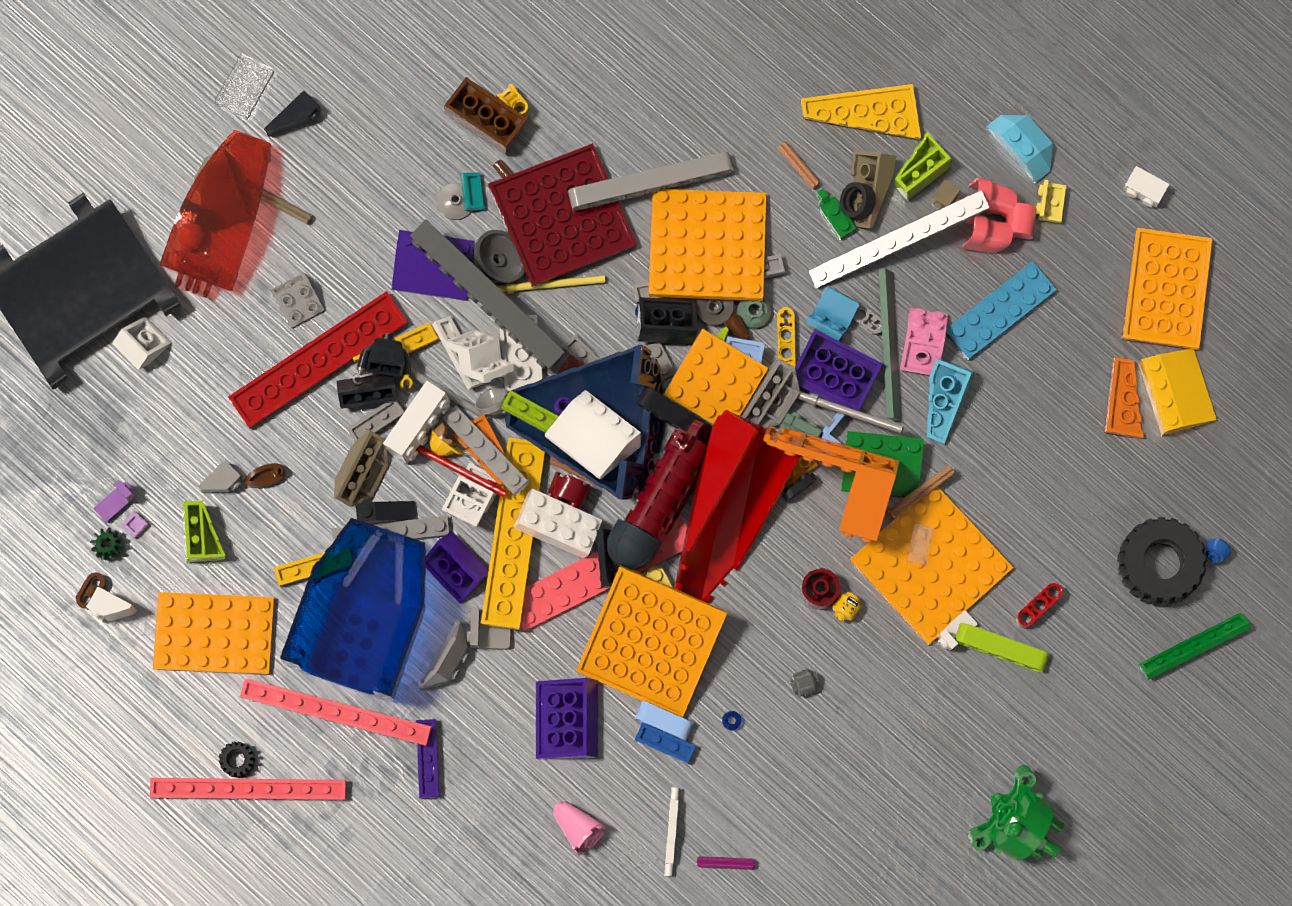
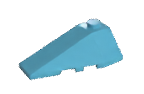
[927,359,975,444]

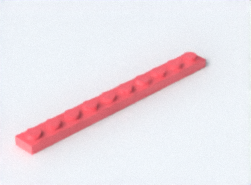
[240,678,432,746]
[150,778,346,800]

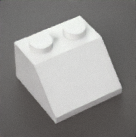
[112,317,171,370]
[86,587,137,622]

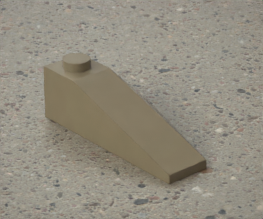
[851,150,896,229]

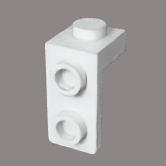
[937,611,977,650]

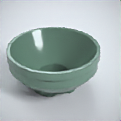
[737,298,771,330]

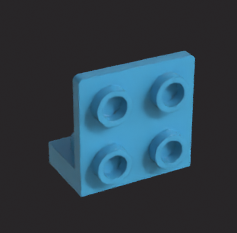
[806,286,860,341]

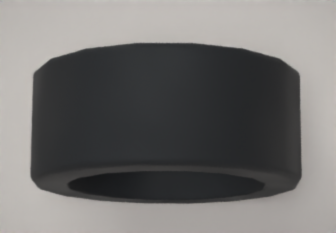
[840,182,876,219]

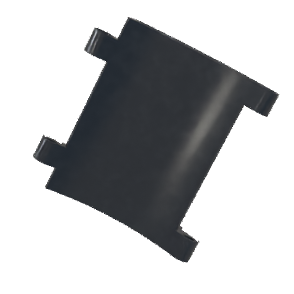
[0,193,182,390]

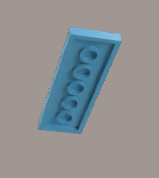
[946,261,1057,360]

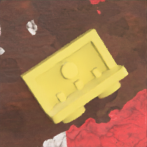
[1036,180,1066,223]

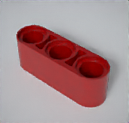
[1015,583,1063,629]

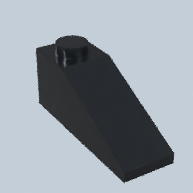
[264,90,321,137]
[355,501,416,526]

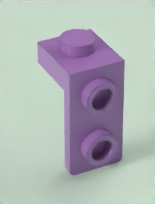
[94,480,135,522]

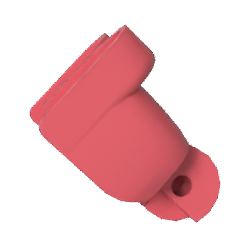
[962,178,1036,253]

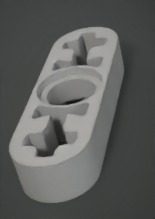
[844,294,882,335]

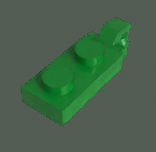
[816,188,857,240]

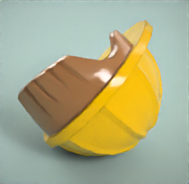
[429,422,463,456]

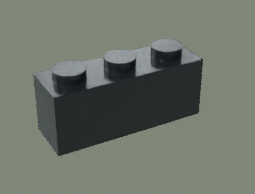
[337,374,397,409]

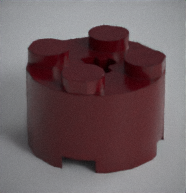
[547,471,591,509]
[801,568,840,609]

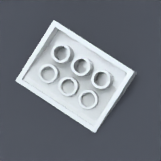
[545,390,641,479]

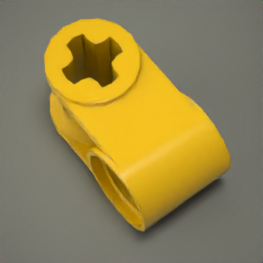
[496,84,529,118]

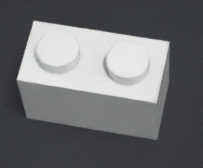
[1123,166,1169,208]

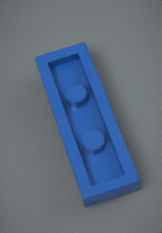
[635,722,696,764]

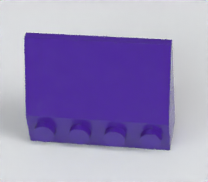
[391,230,475,301]
[795,329,883,411]
[536,678,598,759]

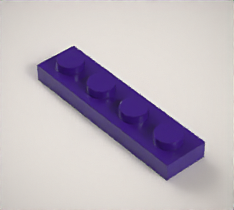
[416,719,439,799]

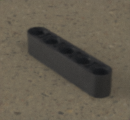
[636,386,713,446]

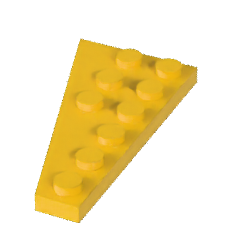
[801,84,921,140]

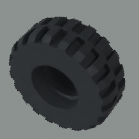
[1117,517,1207,606]

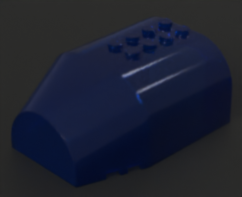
[280,518,426,701]

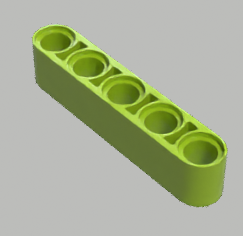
[955,623,1049,673]

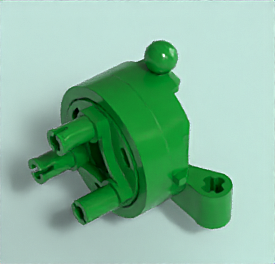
[968,765,1064,861]

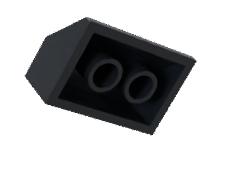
[637,297,698,344]

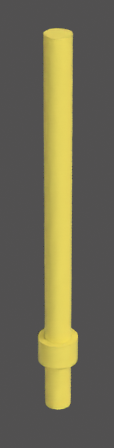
[496,275,605,294]

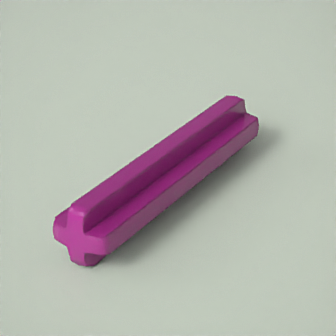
[697,856,755,869]

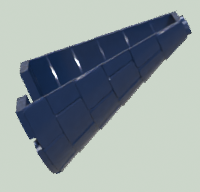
[505,345,665,500]

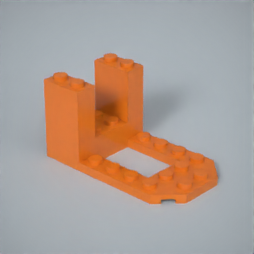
[763,426,899,542]

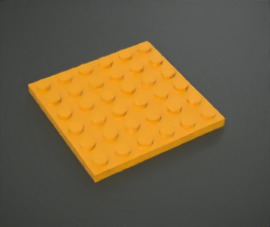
[649,189,766,301]
[850,487,1014,645]
[576,566,728,718]

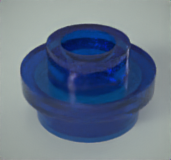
[722,711,742,731]

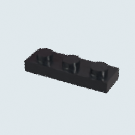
[596,529,618,588]

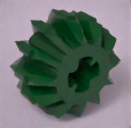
[90,528,124,561]

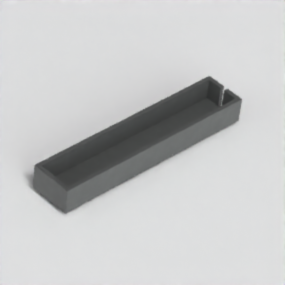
[410,219,566,371]

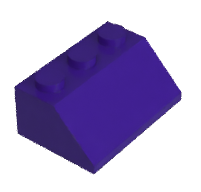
[421,531,489,604]

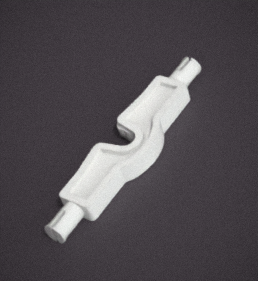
[664,787,679,876]

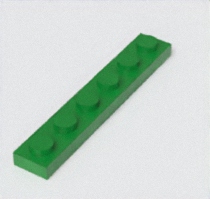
[1138,612,1251,680]

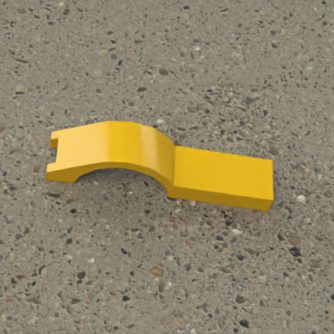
[353,322,438,375]

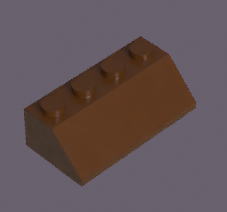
[444,77,528,155]

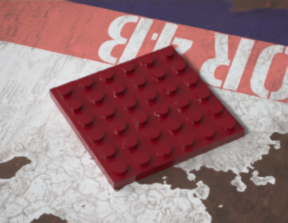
[488,143,637,287]

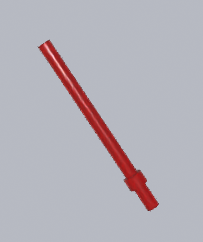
[416,445,508,498]

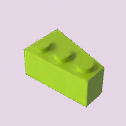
[895,132,952,201]
[182,501,226,563]

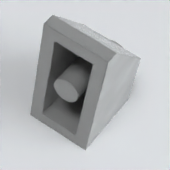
[197,460,243,493]

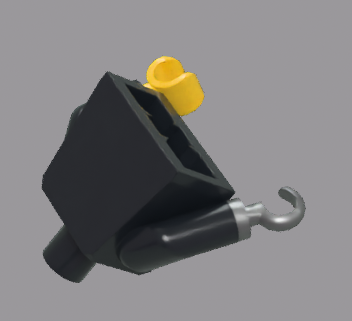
[352,334,413,389]

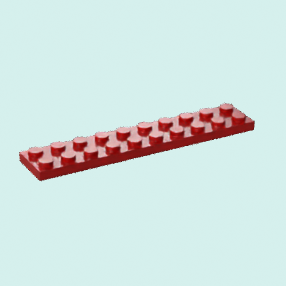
[228,291,408,429]

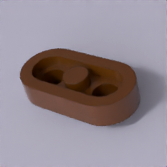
[76,572,106,609]

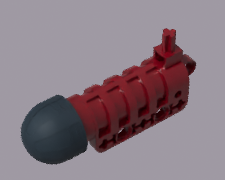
[607,420,707,570]

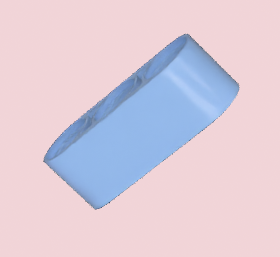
[634,701,694,741]

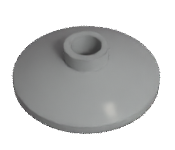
[437,183,472,220]

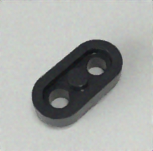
[782,472,817,502]

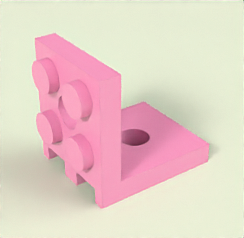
[900,308,948,375]

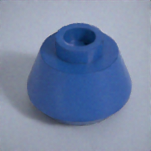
[1206,538,1231,563]

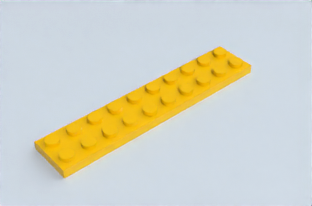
[481,438,545,630]

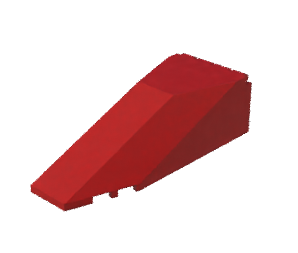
[674,410,802,603]

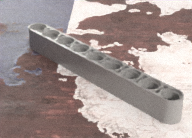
[568,152,734,210]

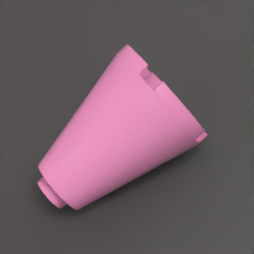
[553,801,606,855]

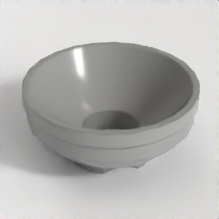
[475,387,508,416]

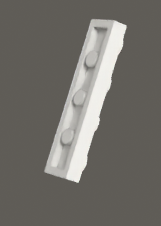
[432,316,484,390]

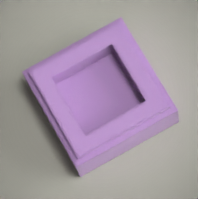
[121,511,149,539]

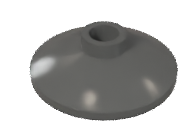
[696,299,734,325]

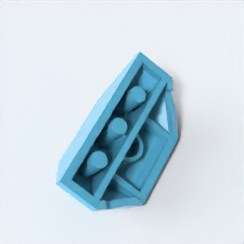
[986,115,1053,183]

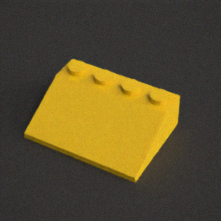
[1139,349,1217,436]

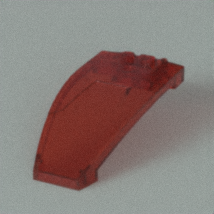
[159,130,271,298]

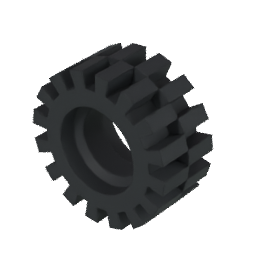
[219,741,255,778]

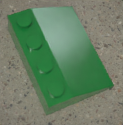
[841,431,924,498]

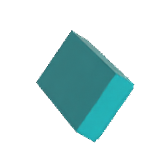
[461,173,485,211]

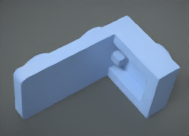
[820,412,846,444]

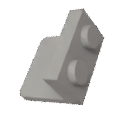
[467,606,511,649]

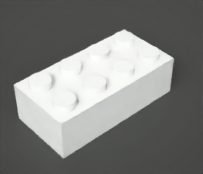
[383,381,451,464]
[513,489,602,559]

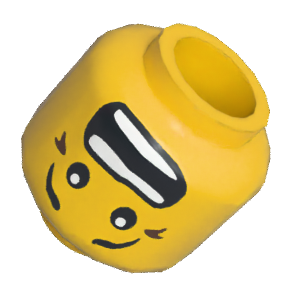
[832,592,861,622]

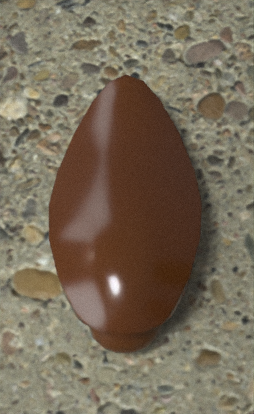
[244,463,286,488]

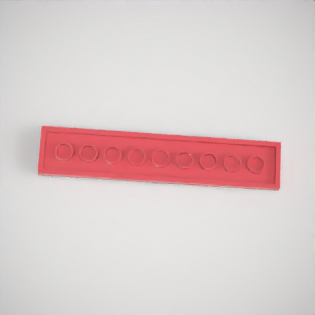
[520,514,687,632]

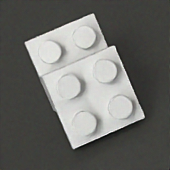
[446,329,514,383]
[442,463,500,528]

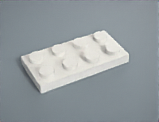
[500,315,542,393]

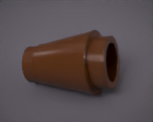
[723,313,750,339]

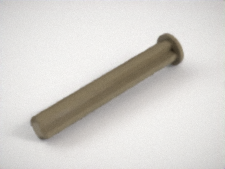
[240,178,312,224]

